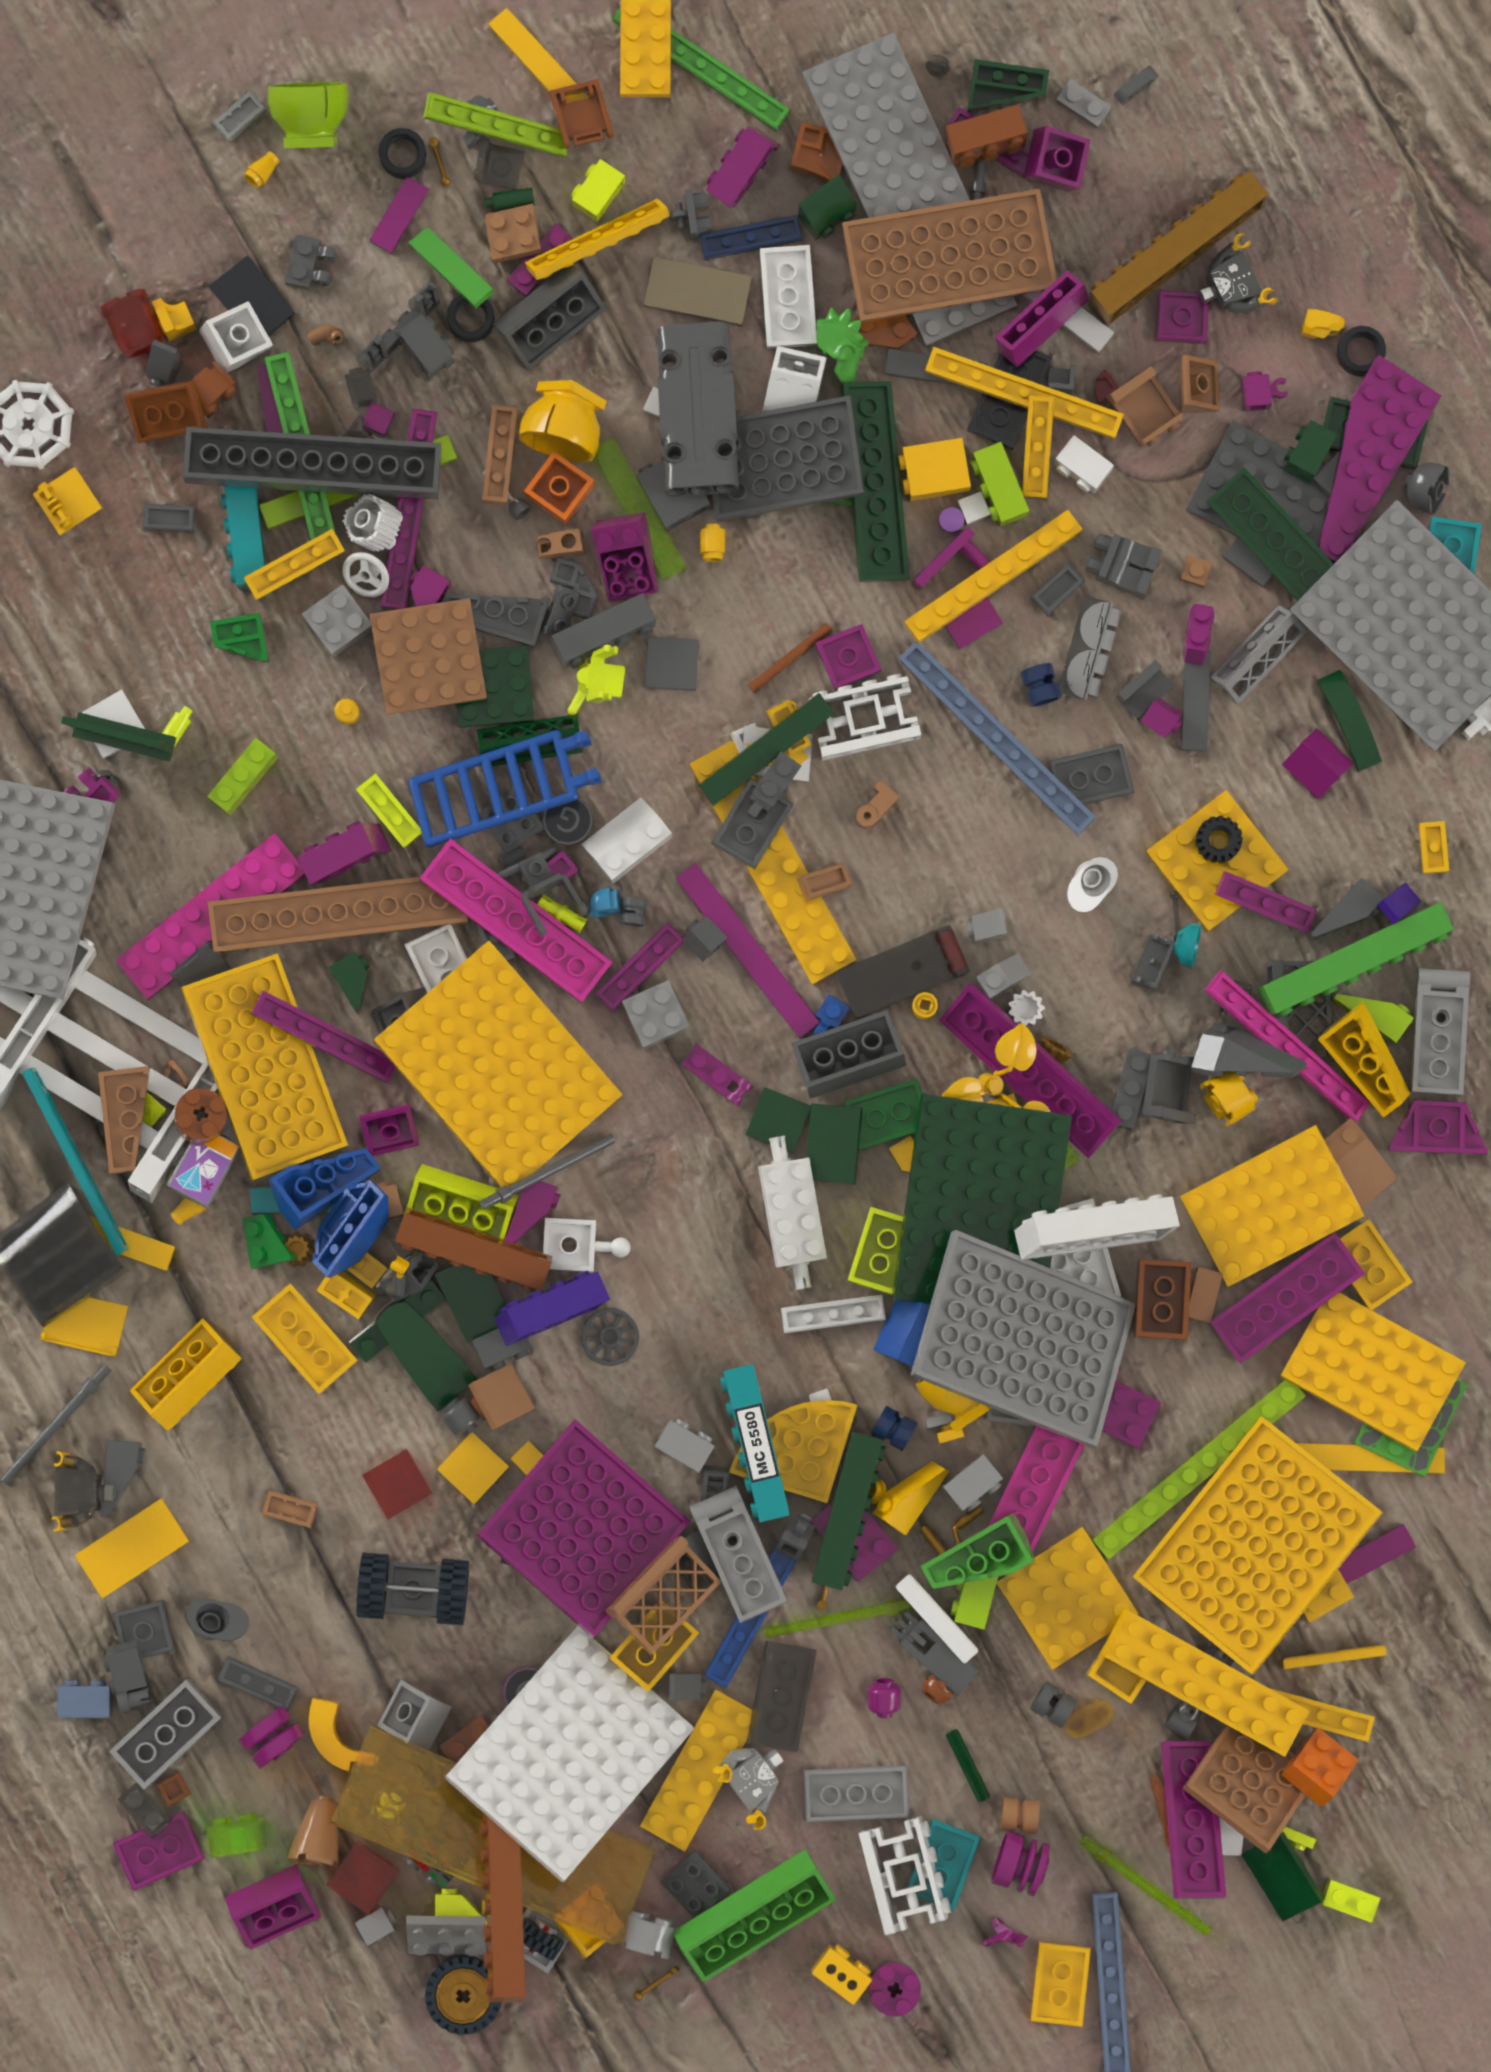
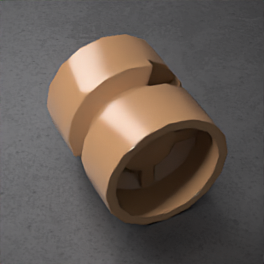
[1000,1797,1040,1834]

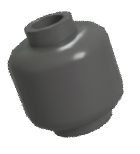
[441,1397,479,1436]

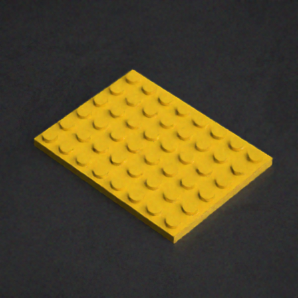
[373,941,623,1187]
[1133,1416,1383,1675]

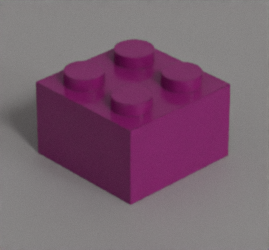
[1023,126,1091,192]

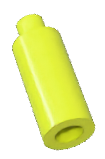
[162,706,193,748]

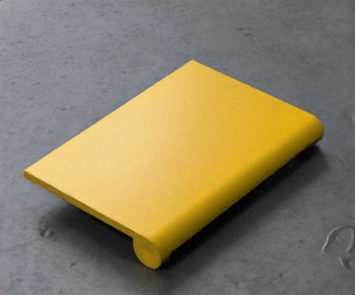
[40,1289,128,1357]

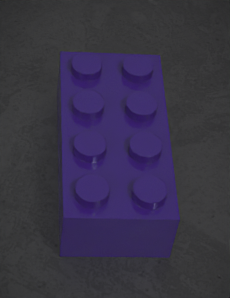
[494,1270,610,1347]

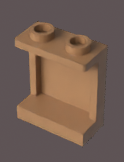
[1106,366,1185,447]

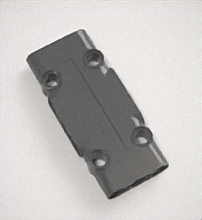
[657,322,739,497]

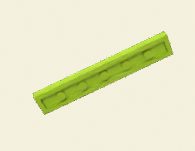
[423,92,567,158]

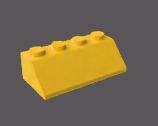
[129,1318,242,1431]

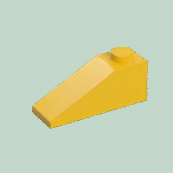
[873,1461,949,1536]

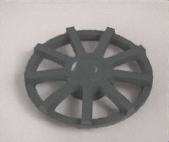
[582,1308,639,1366]

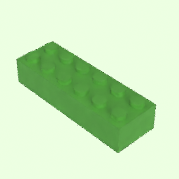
[673,1849,836,1983]

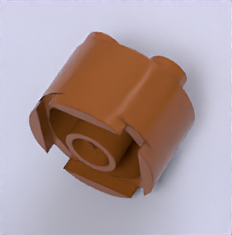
[192,361,237,419]
[174,1088,227,1144]

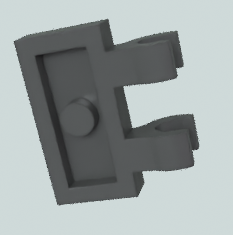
[285,234,337,290]

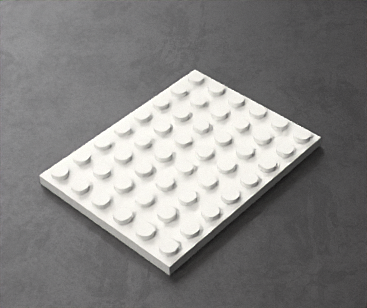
[445,1626,694,1883]

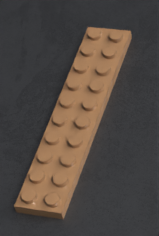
[208,876,468,953]

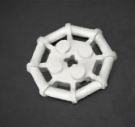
[0,379,74,470]

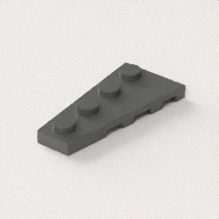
[443,593,550,648]

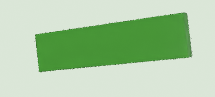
[409,227,494,309]

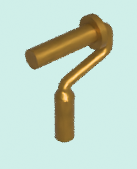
[919,1505,984,1556]

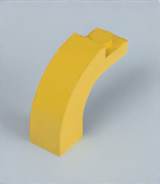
[309,1697,380,1771]

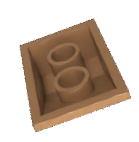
[1324,1118,1397,1209]

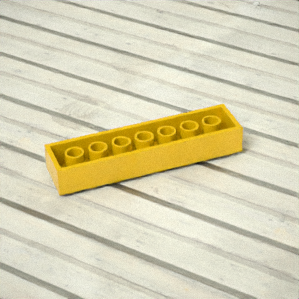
[1099,1609,1309,1757]

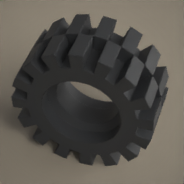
[1195,815,1243,864]

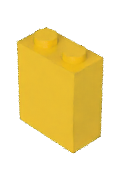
[898,438,971,502]

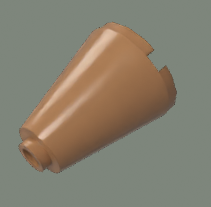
[286,1796,339,1870]

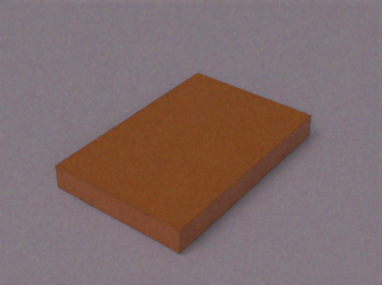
[124,380,208,443]

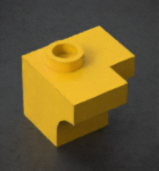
[152,298,197,342]

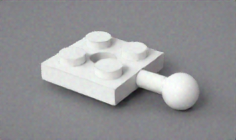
[543,1218,631,1272]

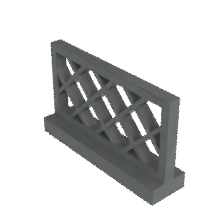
[1266,960,1334,1063]

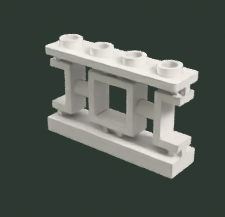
[809,674,922,761]
[859,1816,951,1935]

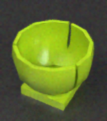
[267,82,349,149]

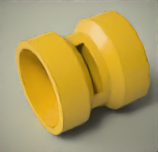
[912,992,938,1020]

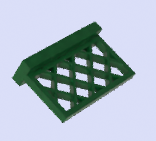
[61,712,177,762]

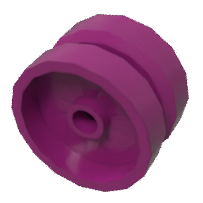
[238,1705,305,1769]

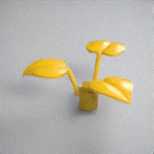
[942,1023,1050,1112]

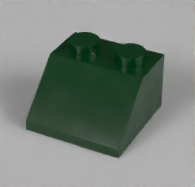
[798,174,857,240]

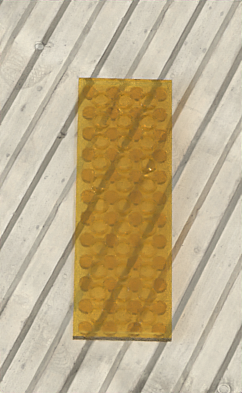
[330,1726,655,1946]

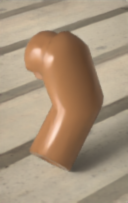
[306,324,345,345]

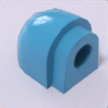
[588,887,622,918]

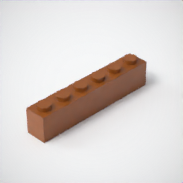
[395,1207,553,1291]

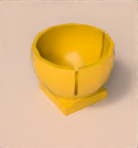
[519,380,607,463]
[915,1379,991,1433]

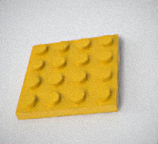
[1146,790,1289,932]
[996,1527,1139,1670]

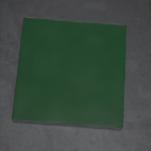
[745,1087,811,1154]

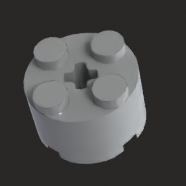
[619,1910,677,1959]

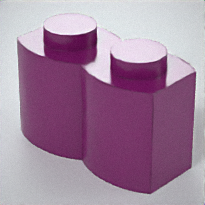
[1182,604,1214,665]

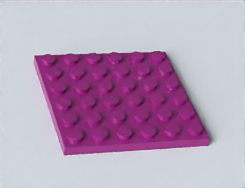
[476,1419,690,1638]

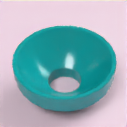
[1174,922,1201,969]

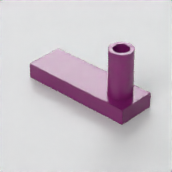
[911,527,990,589]

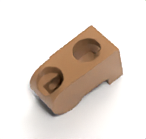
[536,528,586,559]
[856,780,900,829]

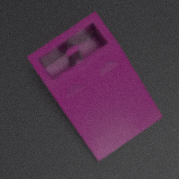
[591,512,658,601]

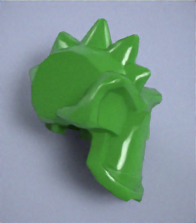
[816,308,869,383]

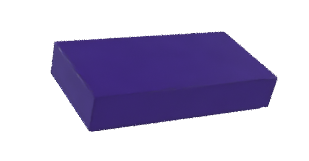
[1377,882,1422,924]

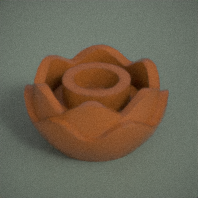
[922,1675,952,1704]

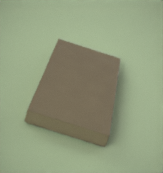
[644,257,752,326]

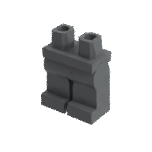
[1085,533,1162,599]

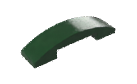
[1317,670,1382,772]

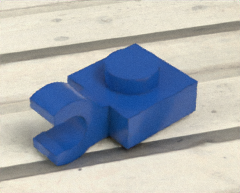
[812,994,850,1036]

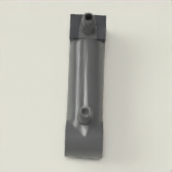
[1164,1642,1234,1740]

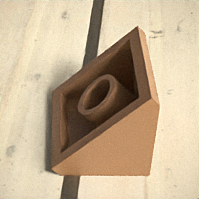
[1179,354,1220,413]

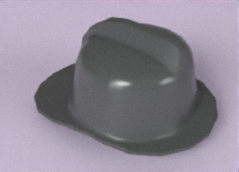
[187,1598,249,1641]

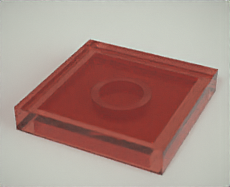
[362,1449,433,1520]

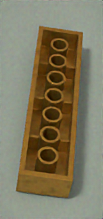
[1087,171,1269,327]

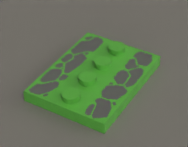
[1354,1379,1467,1477]

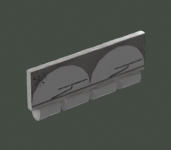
[1059,596,1122,700]

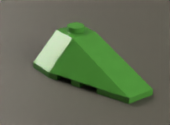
[920,1514,1035,1589]

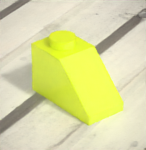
[435,1888,487,1926]

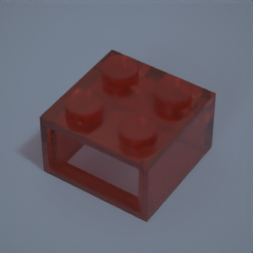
[327,1840,401,1915]

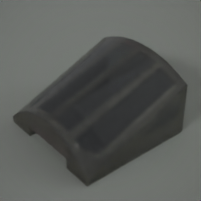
[0,1182,129,1328]

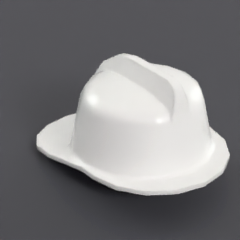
[1067,857,1118,912]

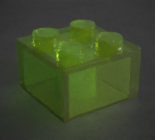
[206,1812,267,1858]

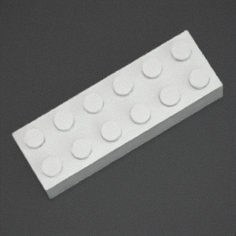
[1014,1194,1180,1260]

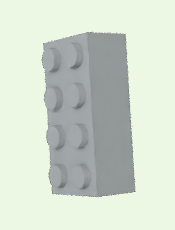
[109,1679,224,1790]

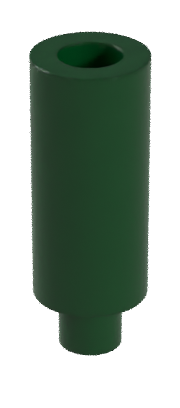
[484,188,535,211]

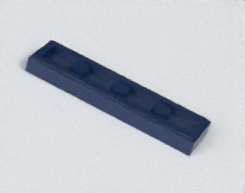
[699,215,803,261]

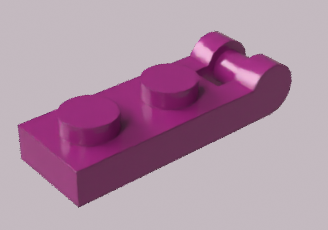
[681,1043,753,1107]

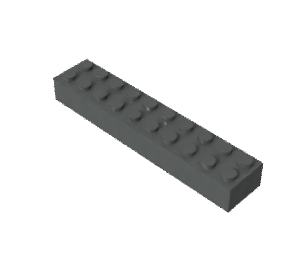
[183,427,442,500]

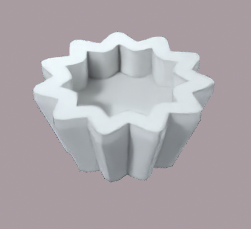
[1008,990,1045,1026]

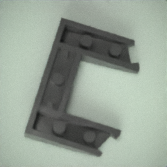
[356,283,440,374]

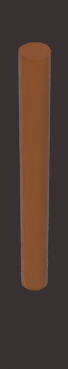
[748,622,833,693]

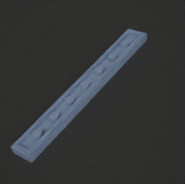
[1091,1892,1131,2072]

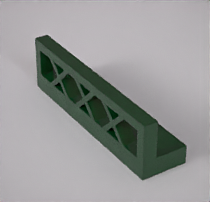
[477,714,583,766]

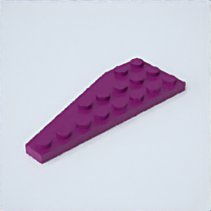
[1318,355,1442,564]

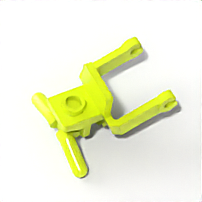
[567,645,625,715]

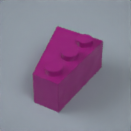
[706,127,780,207]
[297,821,392,884]

